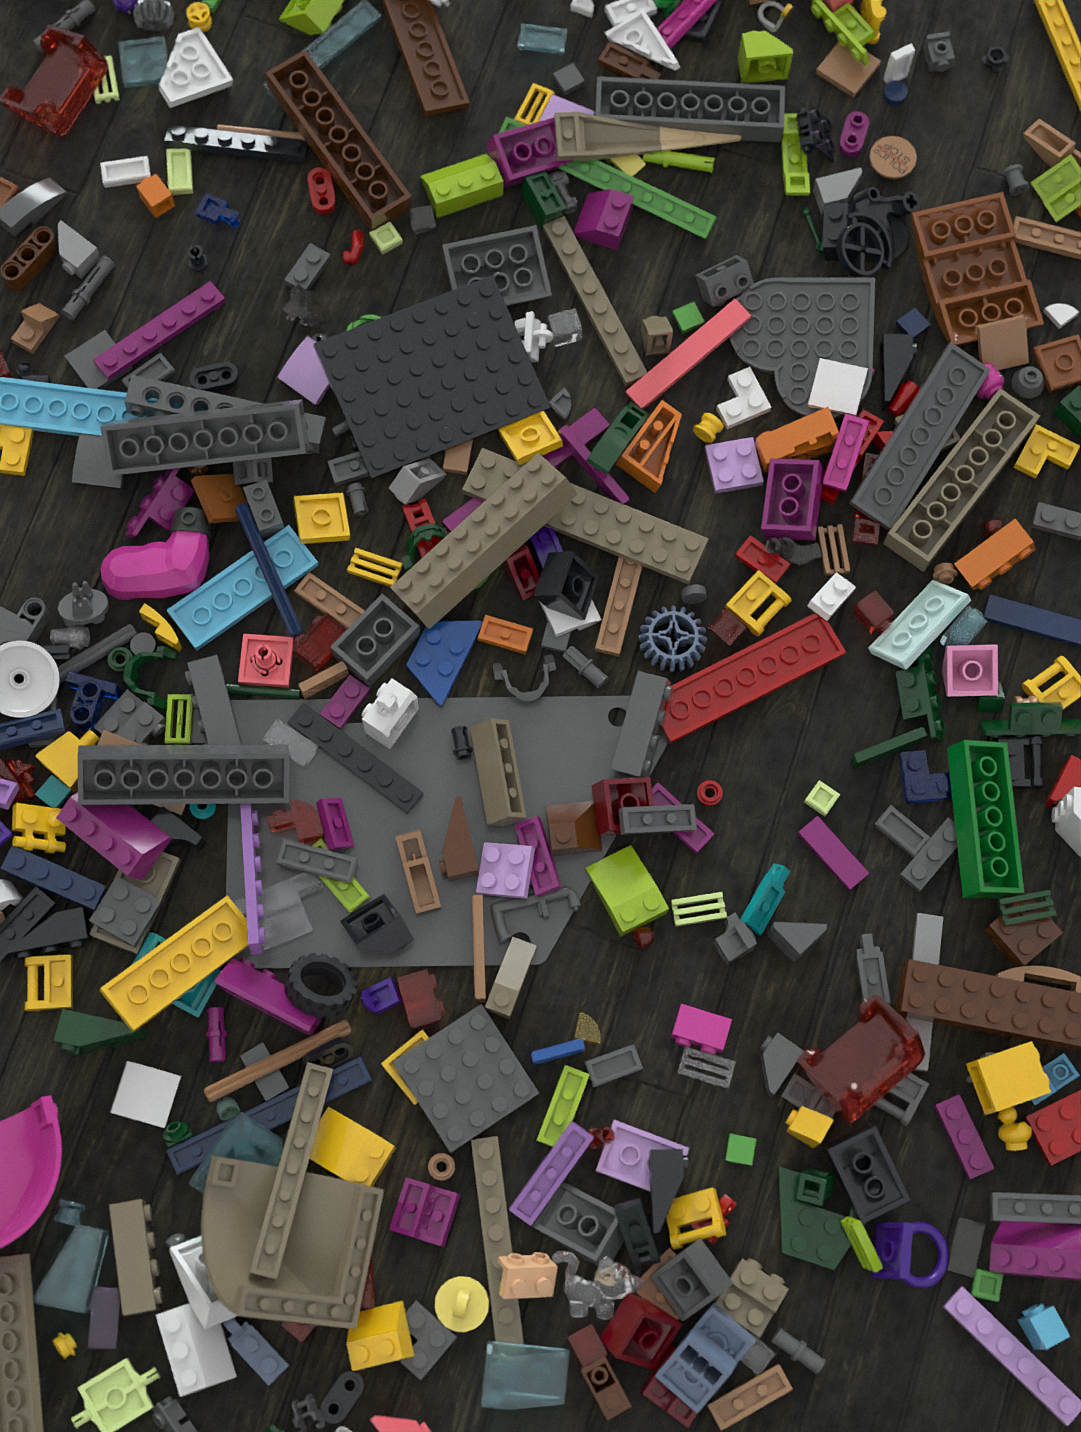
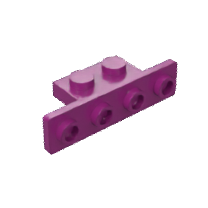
[125,468,195,538]

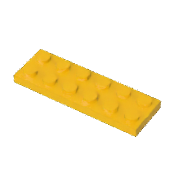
[100,895,249,1032]

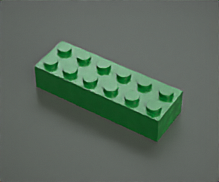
[947,740,1024,899]

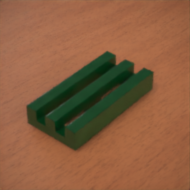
[997,890,1057,927]

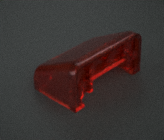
[0,24,108,136]
[797,994,925,1122]

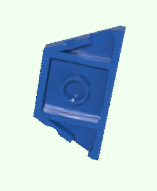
[406,621,483,708]

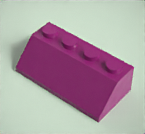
[56,793,172,881]
[214,957,324,1036]
[990,1221,1081,1281]

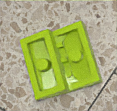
[1031,154,1081,222]

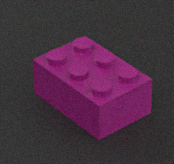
[761,458,824,541]

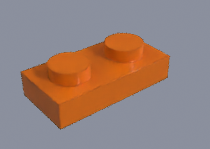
[478,615,533,655]

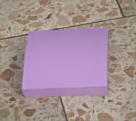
[278,336,330,404]

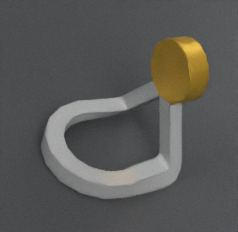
[757,1,794,32]

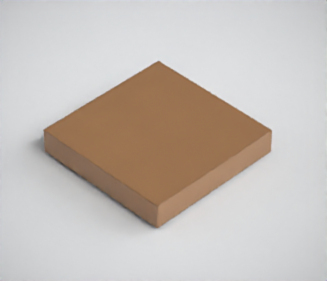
[816,42,881,98]
[976,315,1029,370]

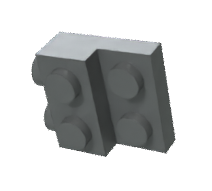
[94,689,166,745]

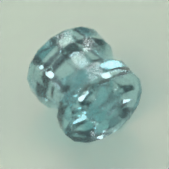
[53,1199,86,1227]

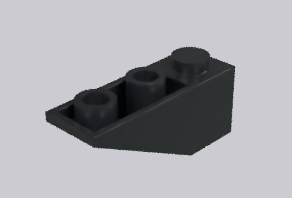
[8,907,92,960]

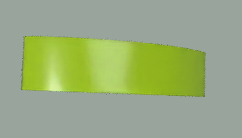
[782,114,810,195]

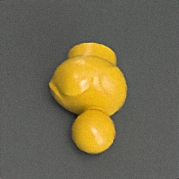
[997,1106,1032,1151]

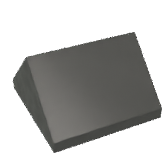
[768,922,827,963]

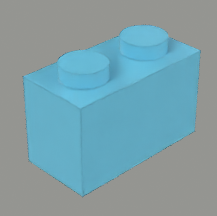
[1018,1304,1070,1350]

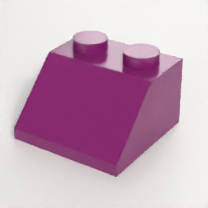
[573,189,634,250]

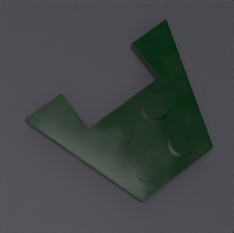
[778,1166,865,1270]

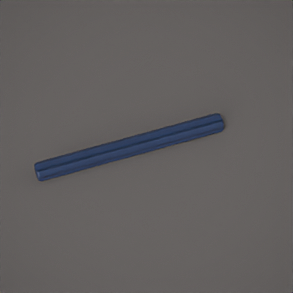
[235,503,303,638]

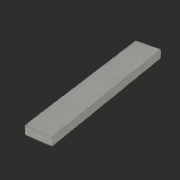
[900,913,943,1072]

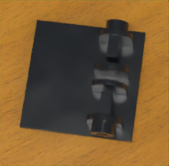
[796,102,835,163]

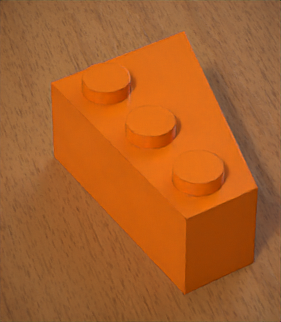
[616,400,682,493]
[755,407,839,473]
[954,519,1035,591]

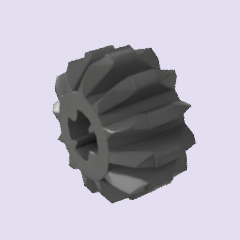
[134,0,174,32]

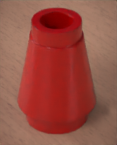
[887,381,920,417]

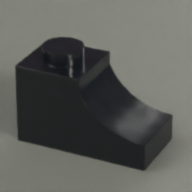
[151,806,206,851]

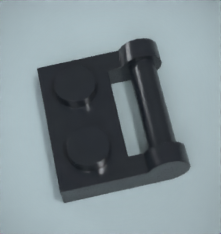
[996,736,1045,789]

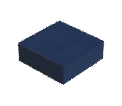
[895,308,931,340]

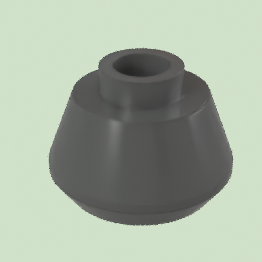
[1011,367,1045,399]

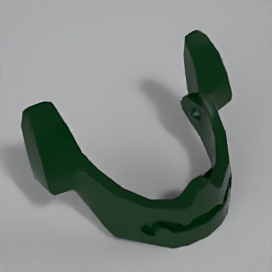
[401,524,448,573]
[123,646,178,709]

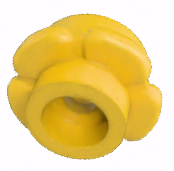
[52,1332,77,1359]

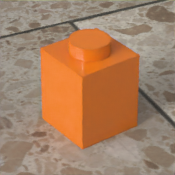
[136,174,175,219]

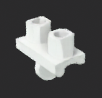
[515,312,553,362]

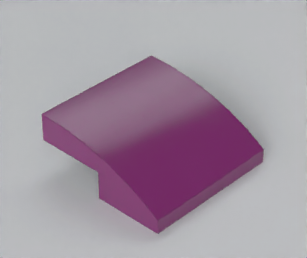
[389,1177,461,1247]

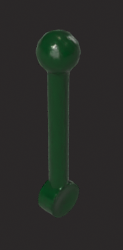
[802,208,823,253]

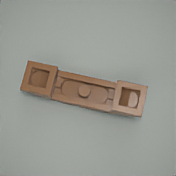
[996,966,1081,993]

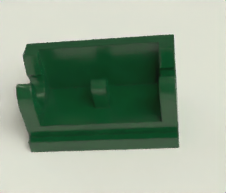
[520,170,567,229]

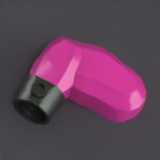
[100,507,211,600]

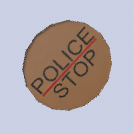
[869,136,917,179]

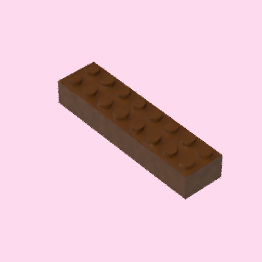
[266,49,412,232]
[895,959,1081,1052]

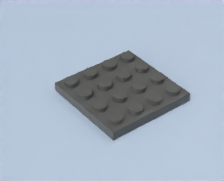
[392,1004,539,1153]

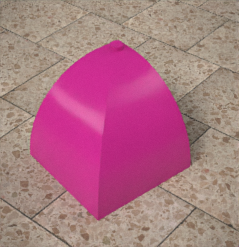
[0,1095,62,1249]

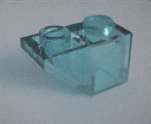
[940,605,988,647]

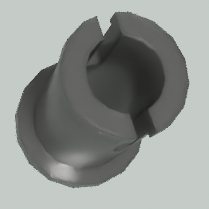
[346,483,369,516]

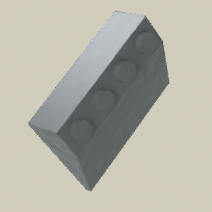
[442,225,552,306]

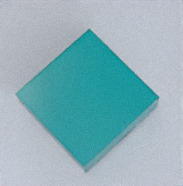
[35,775,72,808]

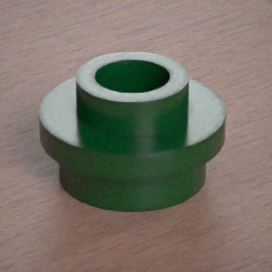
[108,647,133,672]

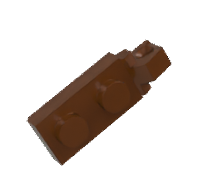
[598,42,661,80]

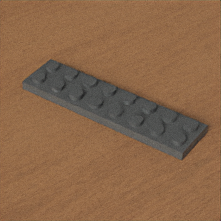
[849,342,991,531]

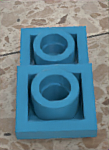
[1031,1053,1080,1105]

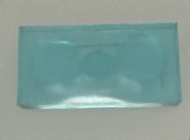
[518,23,567,55]

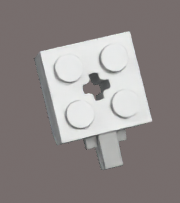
[361,678,419,749]

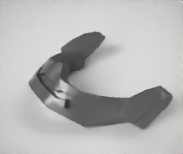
[493,654,556,701]

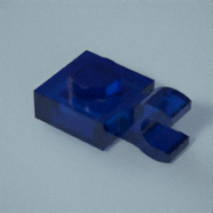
[195,193,241,228]

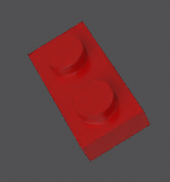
[735,535,790,584]

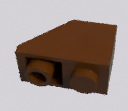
[581,1356,632,1421]

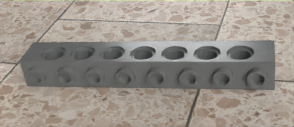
[125,375,326,454]

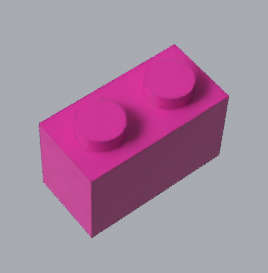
[671,1004,732,1055]

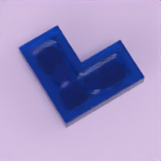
[899,750,952,804]

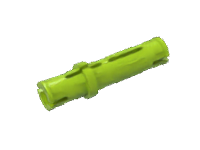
[643,150,714,173]

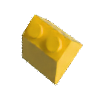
[347,1301,414,1371]

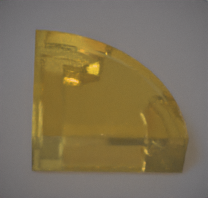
[574,1012,601,1044]

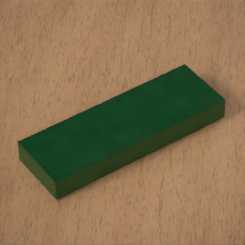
[850,727,927,769]

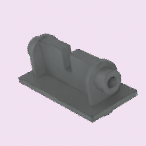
[152,1396,197,1432]

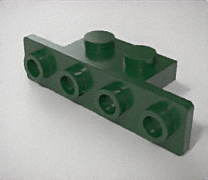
[896,647,946,742]
[980,702,1081,738]

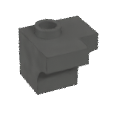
[713,913,757,966]

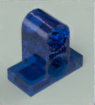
[66,672,122,731]

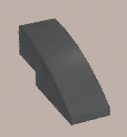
[0,178,67,237]

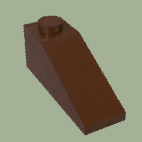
[439,796,479,882]

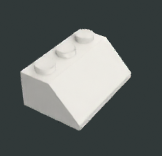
[1051,787,1081,857]
[156,1304,237,1396]

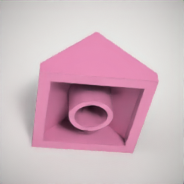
[941,645,998,696]

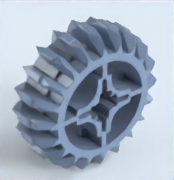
[639,605,707,673]

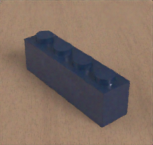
[0,845,108,913]

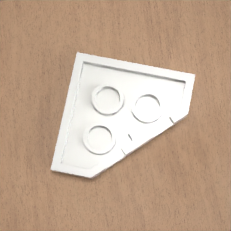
[159,27,233,108]

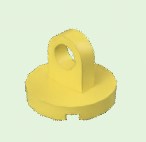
[435,1276,489,1332]

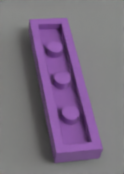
[509,1121,594,1226]

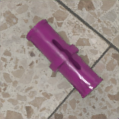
[206,1007,227,1062]

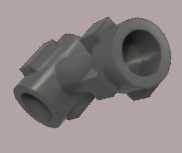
[549,170,577,214]

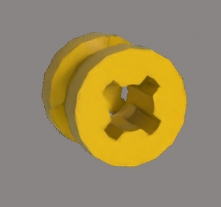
[186,2,212,32]
[693,412,724,443]

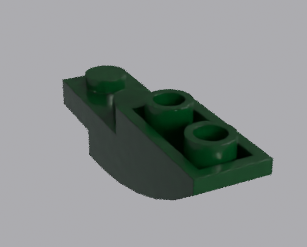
[586,401,650,475]

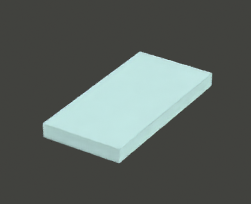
[868,580,971,670]

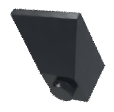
[340,894,414,953]

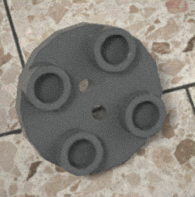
[58,581,109,627]

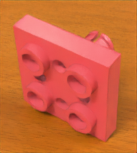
[238,634,294,688]

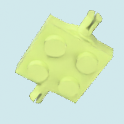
[71,1358,160,1432]

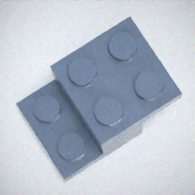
[655,1303,756,1413]

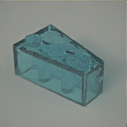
[33,1225,109,1314]

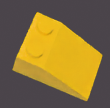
[309,1107,396,1187]

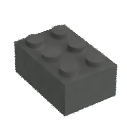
[330,594,420,688]

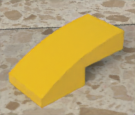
[139,603,182,652]

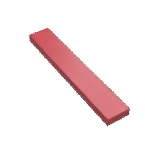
[626,299,751,410]

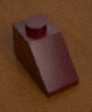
[502,544,540,600]

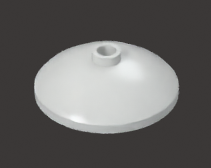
[0,641,59,717]

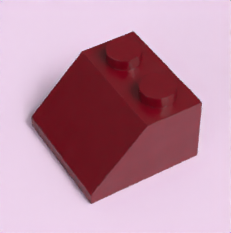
[591,777,654,836]
[600,1293,682,1370]

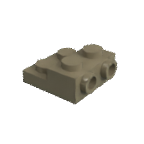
[715,1258,789,1339]

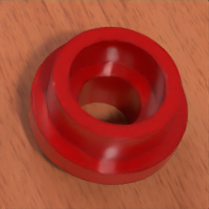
[697,780,723,806]

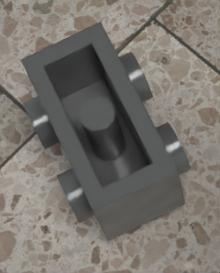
[695,255,754,306]

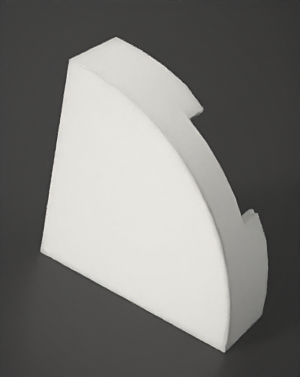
[570,0,594,18]
[1043,304,1079,329]

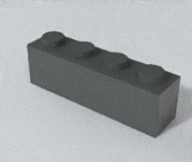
[185,655,242,745]
[611,671,673,778]

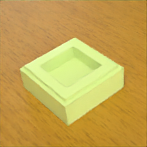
[370,222,403,255]
[804,780,840,816]

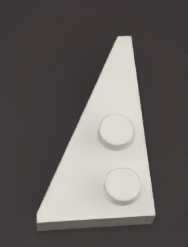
[605,9,680,71]

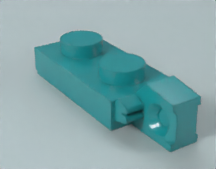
[740,863,790,935]

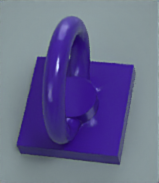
[871,1222,949,1289]

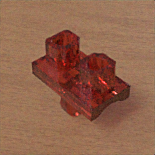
[0,758,36,805]

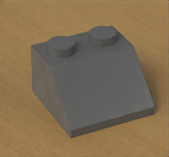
[650,1238,733,1322]

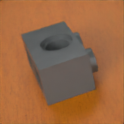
[243,480,284,541]

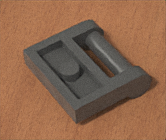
[859,1057,929,1126]

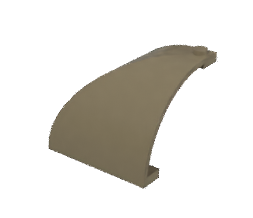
[201,1155,384,1329]

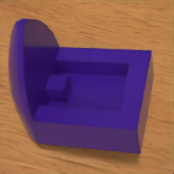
[361,977,403,1014]

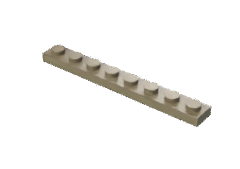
[543,216,647,387]
[249,1062,333,1281]
[471,1136,525,1360]

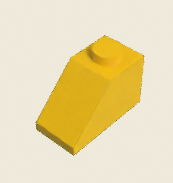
[785,1106,833,1148]

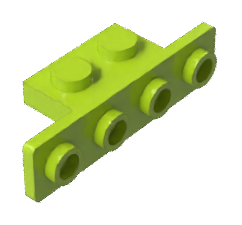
[811,0,876,67]

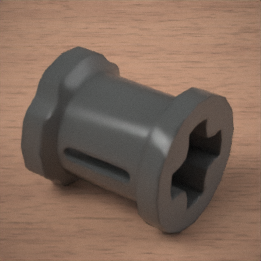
[1002,164,1030,196]

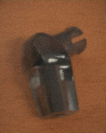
[765,537,822,565]

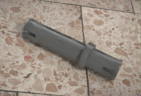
[32,0,95,53]
[61,256,115,321]

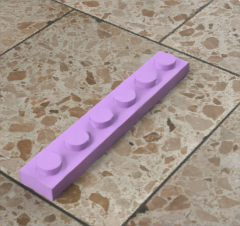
[943,1287,1081,1426]

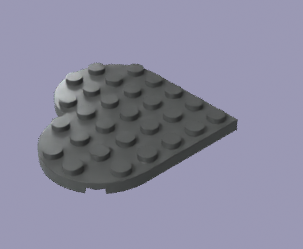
[729,278,875,420]

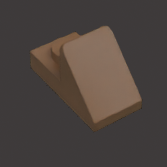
[11,303,60,354]

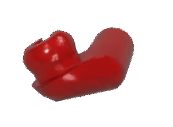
[343,230,364,265]

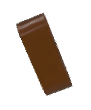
[0,226,58,291]

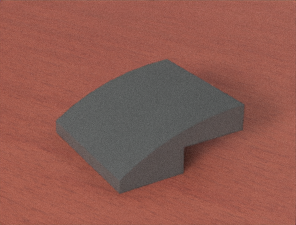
[72,433,124,488]

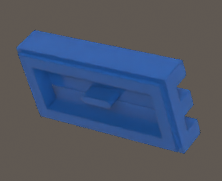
[531,1038,585,1065]

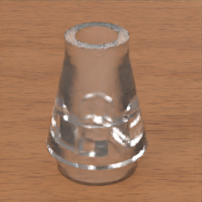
[50,625,90,650]

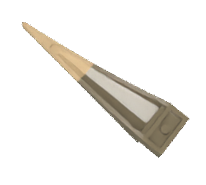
[554,112,741,162]

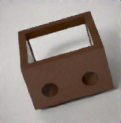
[984,893,1063,968]

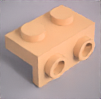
[498,1252,558,1299]

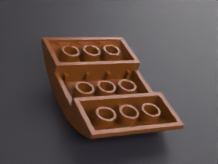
[911,192,1044,346]

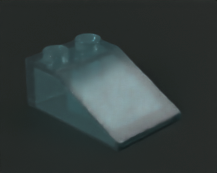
[189,1112,283,1194]
[481,1341,570,1410]

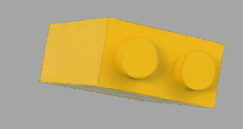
[966,1041,1051,1115]

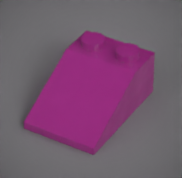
[486,117,573,188]

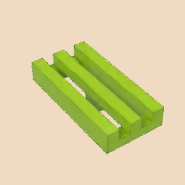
[165,694,194,745]
[840,1216,883,1273]

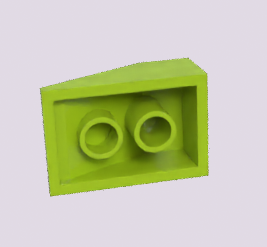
[585,845,669,937]

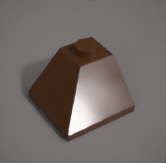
[545,801,602,856]

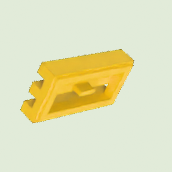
[514,83,554,126]
[347,548,402,587]

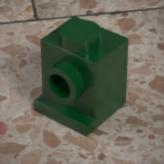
[796,1167,836,1206]

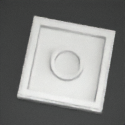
[808,358,868,417]

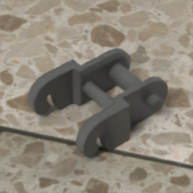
[292,1393,325,1432]

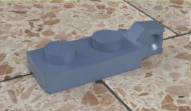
[223,1318,290,1386]

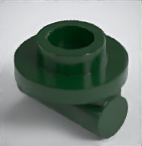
[163,1121,194,1149]

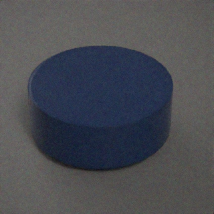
[883,80,908,105]

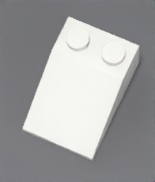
[170,1236,237,1329]

